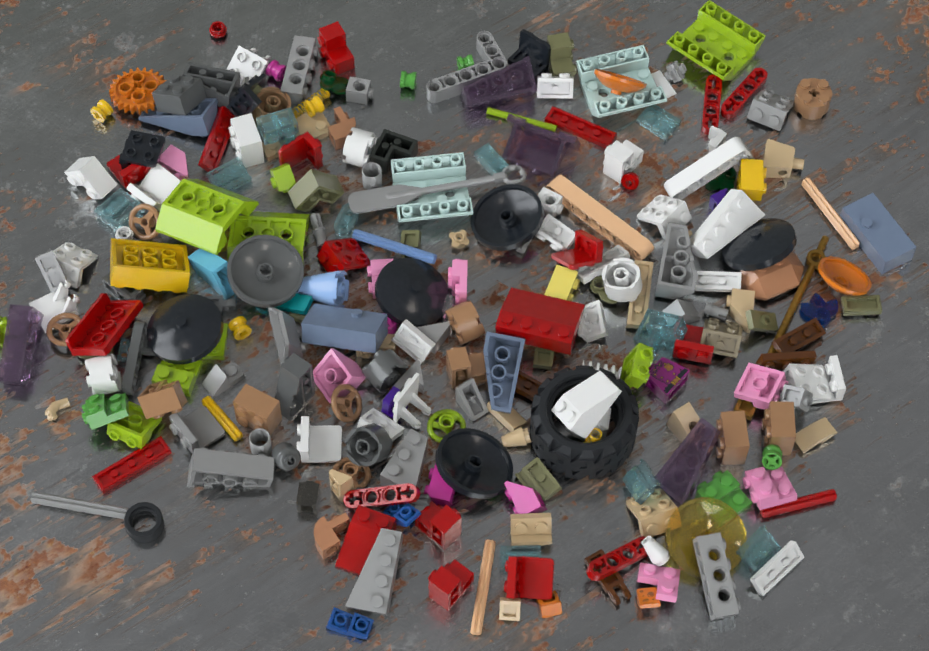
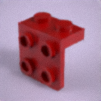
[278,131,323,170]
[106,155,151,189]
[551,229,604,270]
[316,238,370,276]
[672,324,714,364]
[504,556,555,600]

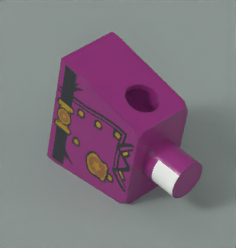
[645,357,690,405]

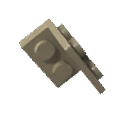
[700,318,742,358]

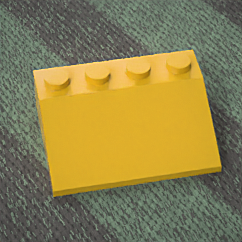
[110,238,190,293]

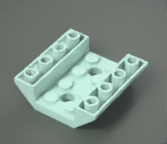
[576,45,667,118]
[391,152,473,223]

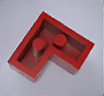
[317,21,355,75]
[415,501,462,551]
[428,559,474,611]

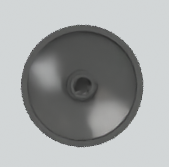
[227,235,304,308]

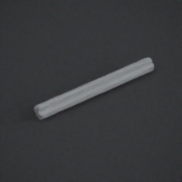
[31,492,128,519]

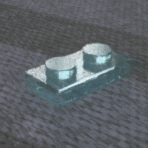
[474,143,509,175]
[500,545,541,568]

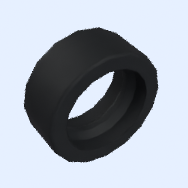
[124,502,164,543]

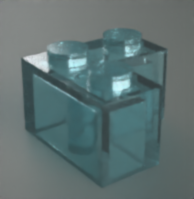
[256,107,299,147]
[633,308,688,356]

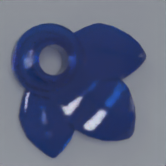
[801,293,839,326]

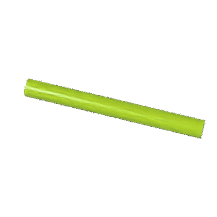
[486,107,557,132]

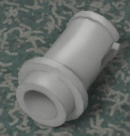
[703,302,729,321]

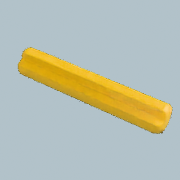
[202,395,243,442]

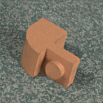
[328,106,356,151]
[314,512,350,559]

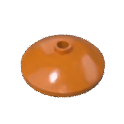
[594,69,647,95]
[818,256,872,296]

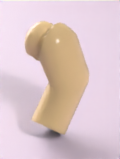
[45,397,71,421]

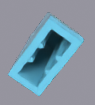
[188,248,235,300]

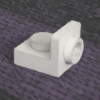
[708,126,727,153]

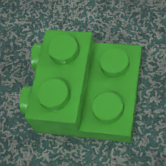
[82,393,129,430]
[695,470,752,527]

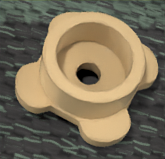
[449,230,470,249]

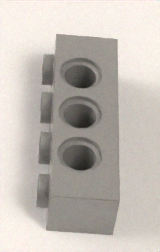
[280,35,319,105]
[692,532,741,621]

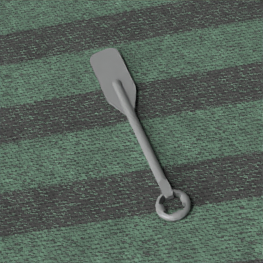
[348,165,527,214]

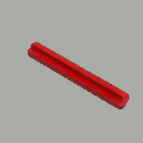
[760,489,837,518]

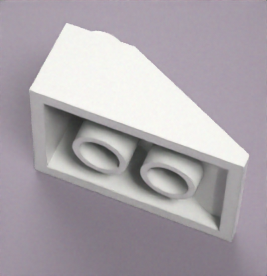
[551,371,622,439]

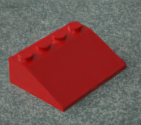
[495,287,585,355]

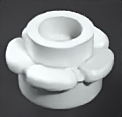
[115,226,134,240]

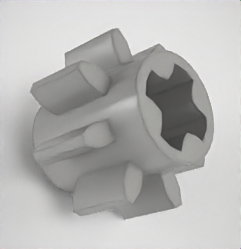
[664,61,687,83]

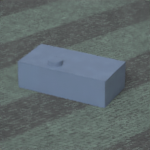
[840,193,916,275]
[301,304,388,353]

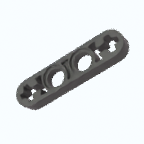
[122,321,147,396]

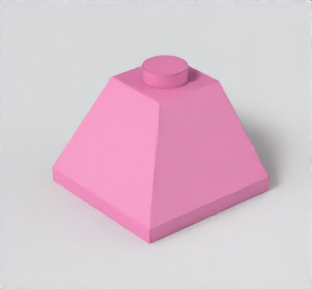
[313,348,365,403]

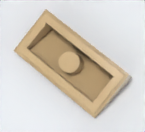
[487,401,528,432]
[329,469,354,503]

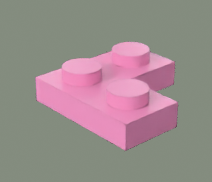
[637,562,681,603]

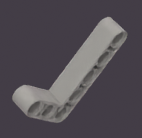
[426,31,507,103]

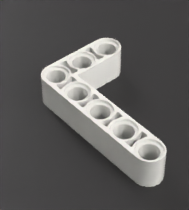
[664,137,755,200]

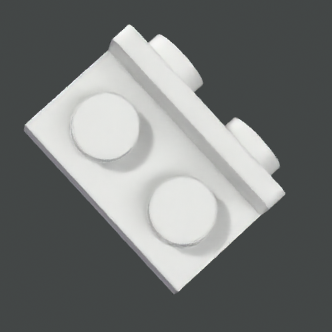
[357,408,404,442]

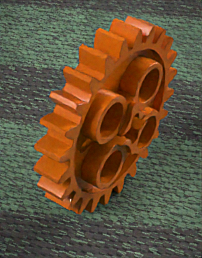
[109,67,166,115]

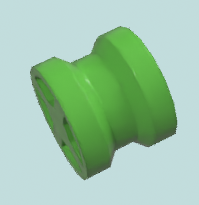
[457,54,474,70]
[400,71,417,90]
[762,445,782,470]

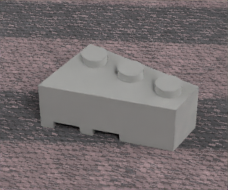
[380,429,428,493]

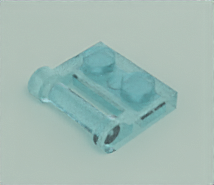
[94,188,145,232]

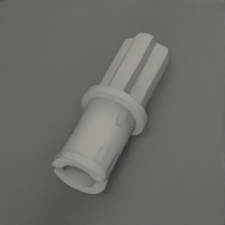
[310,213,327,249]

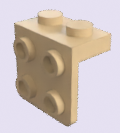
[626,488,681,537]

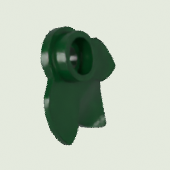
[319,70,349,94]
[705,167,737,192]

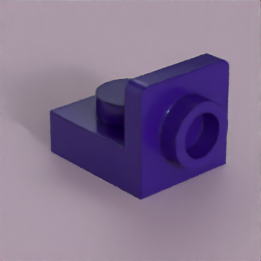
[381,386,408,419]

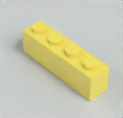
[544,265,580,301]

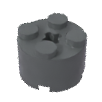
[362,349,409,394]
[345,423,393,466]

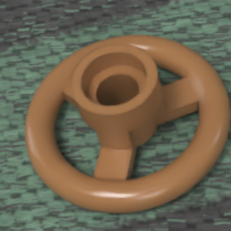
[129,204,159,241]
[46,313,81,346]
[331,384,362,423]
[332,457,371,490]

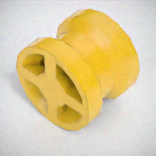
[303,95,325,118]
[90,99,113,122]
[228,316,252,340]

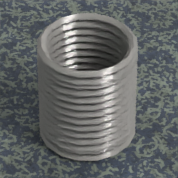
[362,162,382,190]
[249,428,272,456]

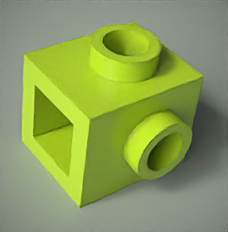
[270,163,296,193]

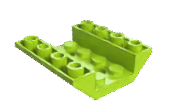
[666,0,766,81]
[155,178,259,255]
[227,211,310,265]

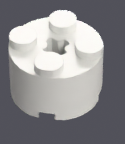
[343,127,379,167]
[602,258,642,302]
[85,354,122,395]

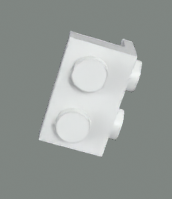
[537,73,574,99]
[535,213,575,252]
[576,300,608,343]

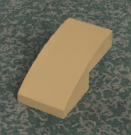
[795,417,837,454]

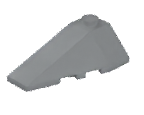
[655,222,697,299]

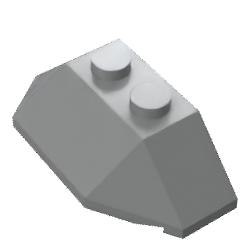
[268,307,306,365]

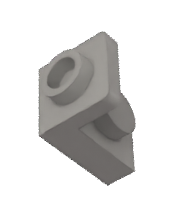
[779,384,813,412]

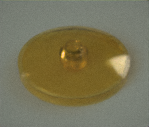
[665,497,747,579]

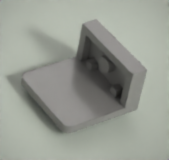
[747,89,794,131]
[169,406,225,454]

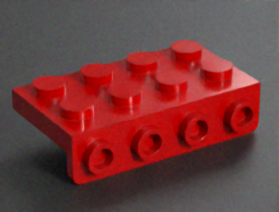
[65,293,144,356]

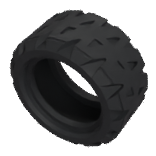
[530,365,639,480]

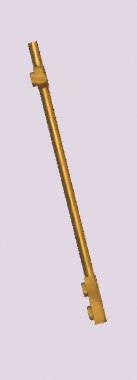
[733,236,829,421]

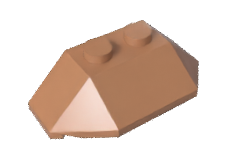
[740,252,805,300]

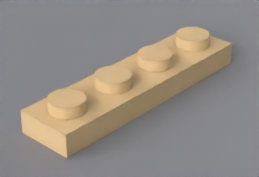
[626,260,654,330]

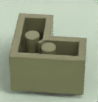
[547,32,577,77]
[288,169,344,212]

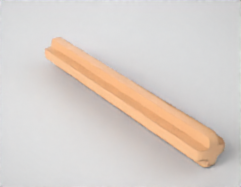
[801,177,860,250]
[470,539,496,636]

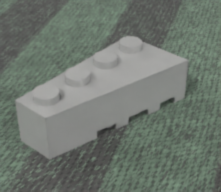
[187,447,274,487]
[345,528,404,616]

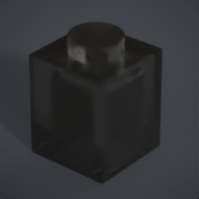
[296,481,320,514]

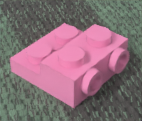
[448,259,468,305]
[734,363,788,410]
[742,466,797,510]

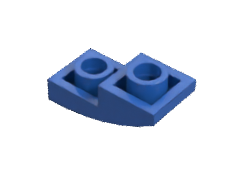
[382,503,421,527]
[326,607,374,640]

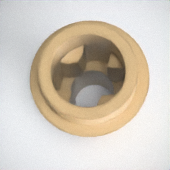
[501,427,531,447]

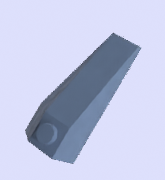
[138,98,218,137]
[483,331,525,414]

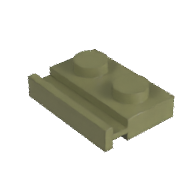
[515,457,562,501]

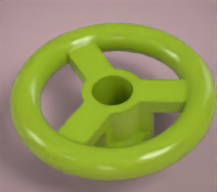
[427,409,466,443]

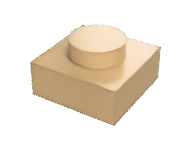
[499,597,521,621]

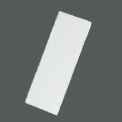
[651,70,677,98]

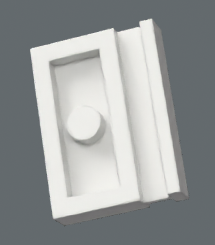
[391,319,436,364]

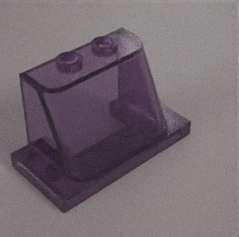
[502,114,581,177]

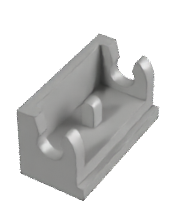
[35,250,67,293]

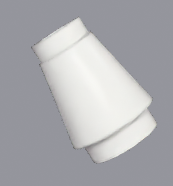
[641,536,670,566]

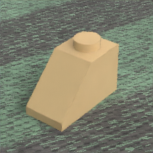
[726,288,755,333]

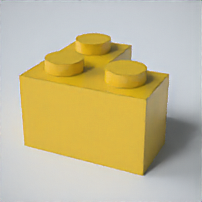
[737,159,767,201]

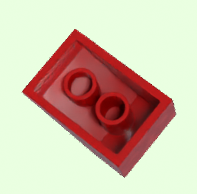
[335,505,397,575]

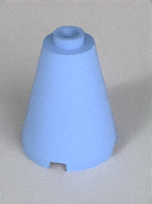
[297,270,349,308]

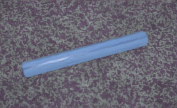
[352,229,437,264]

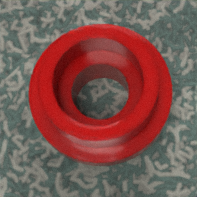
[209,21,227,38]
[621,172,639,190]

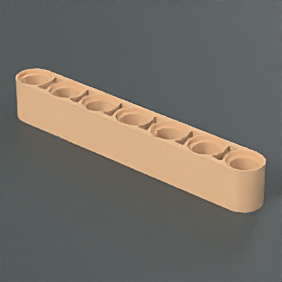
[545,174,654,261]

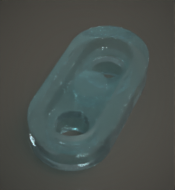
[334,203,360,237]

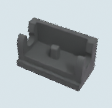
[102,272,146,300]

